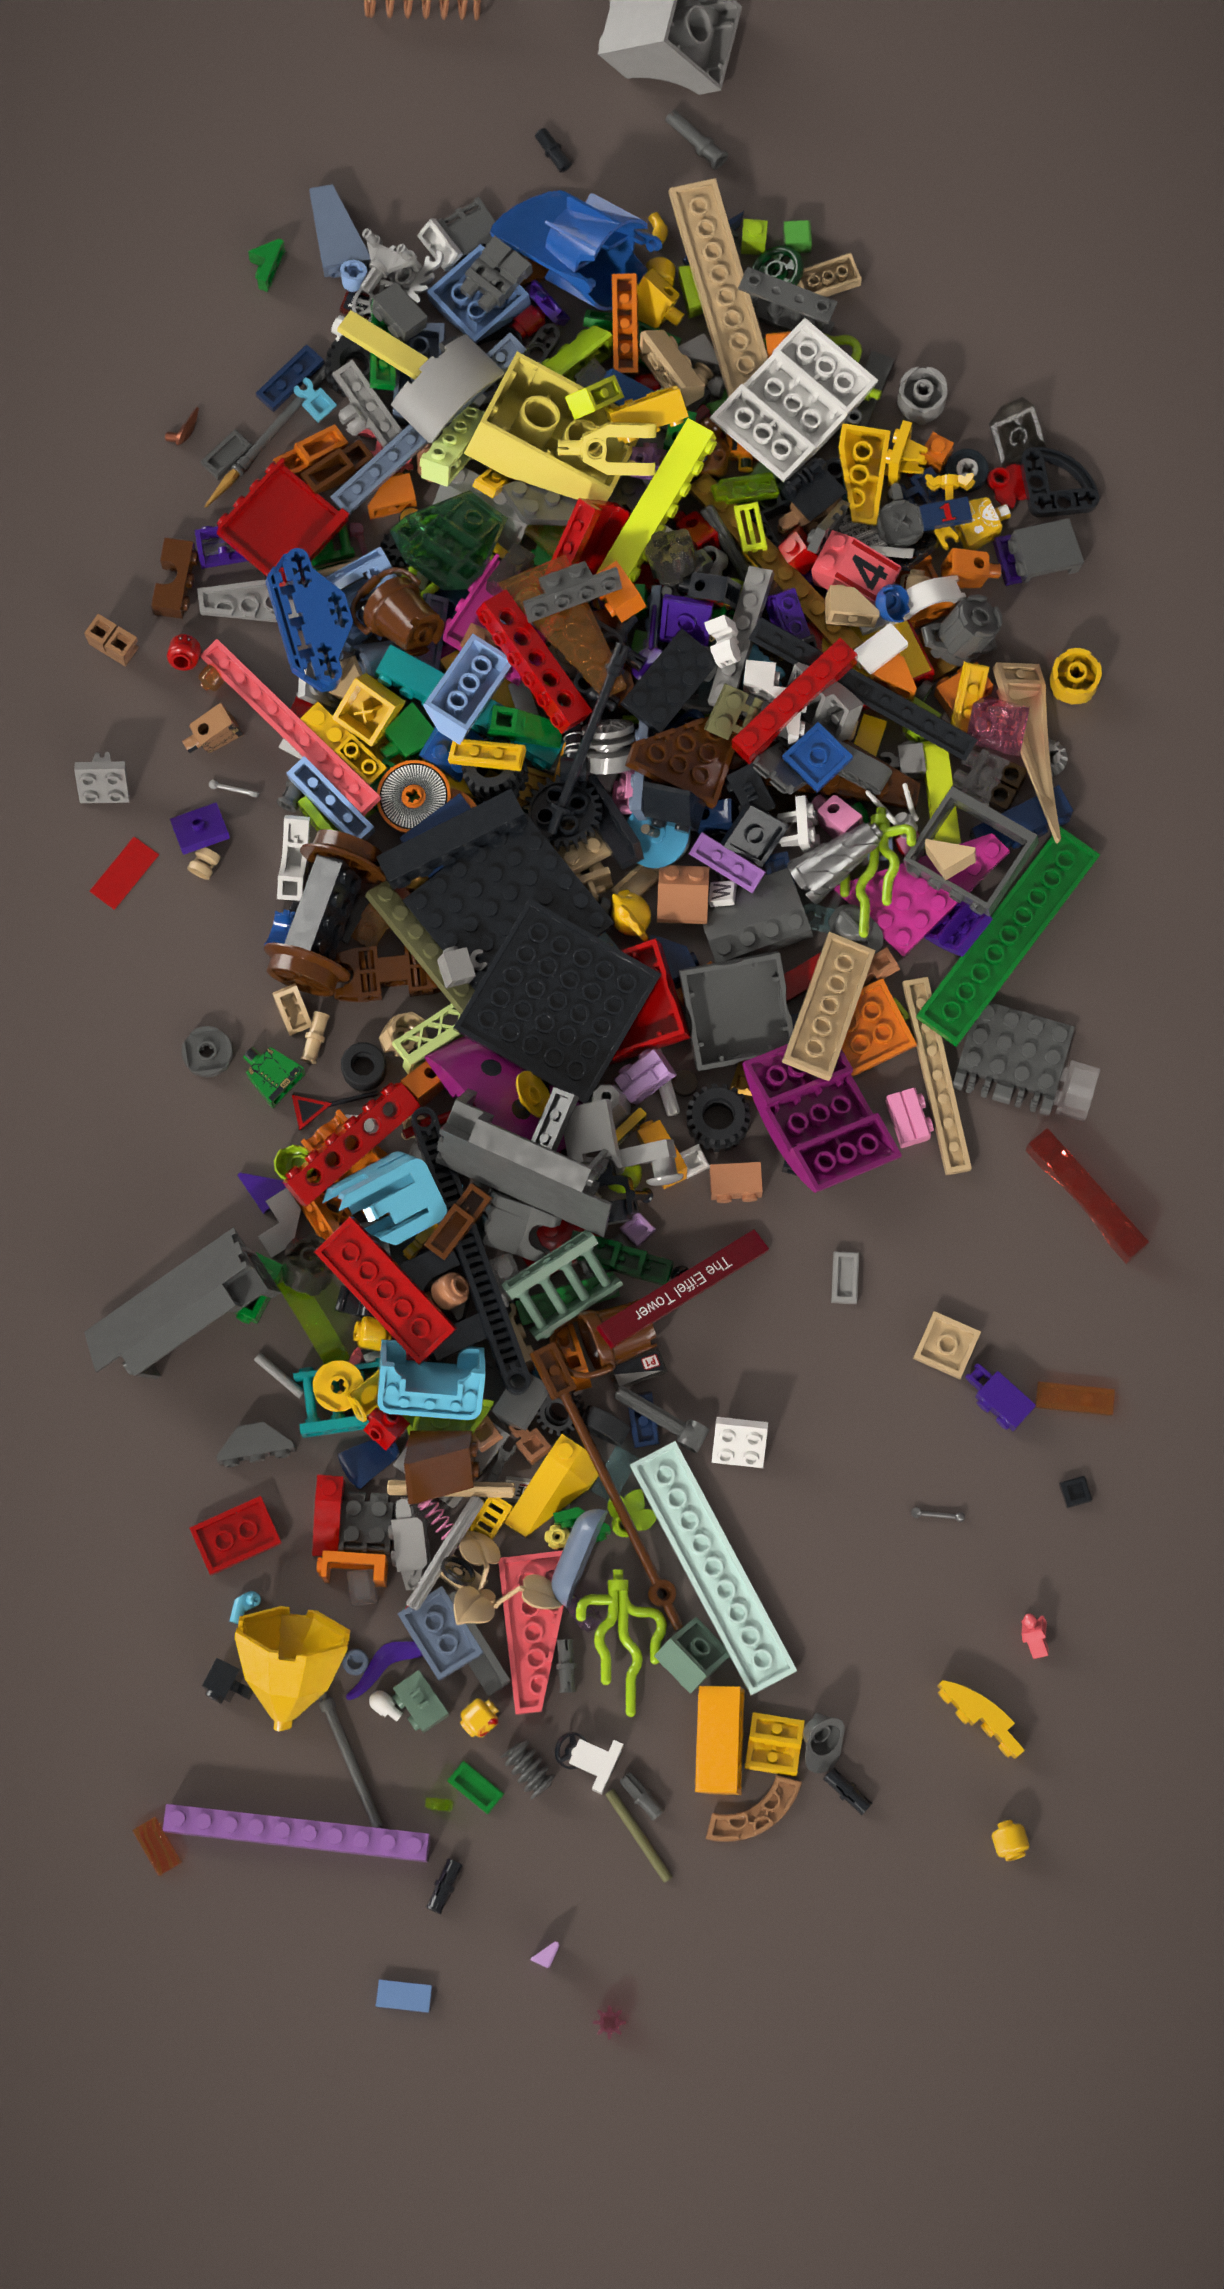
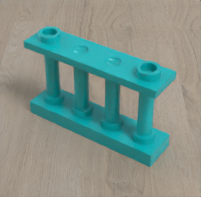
[293,1357,403,1438]

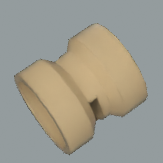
[187,847,221,880]

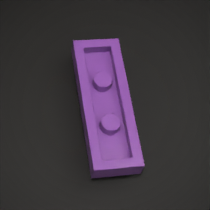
[689,832,766,893]

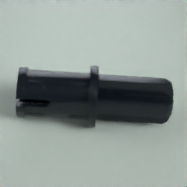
[535,128,572,173]

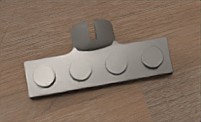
[332,359,402,448]

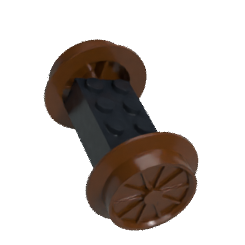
[264,829,386,997]

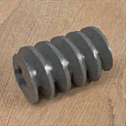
[500,1740,555,1800]

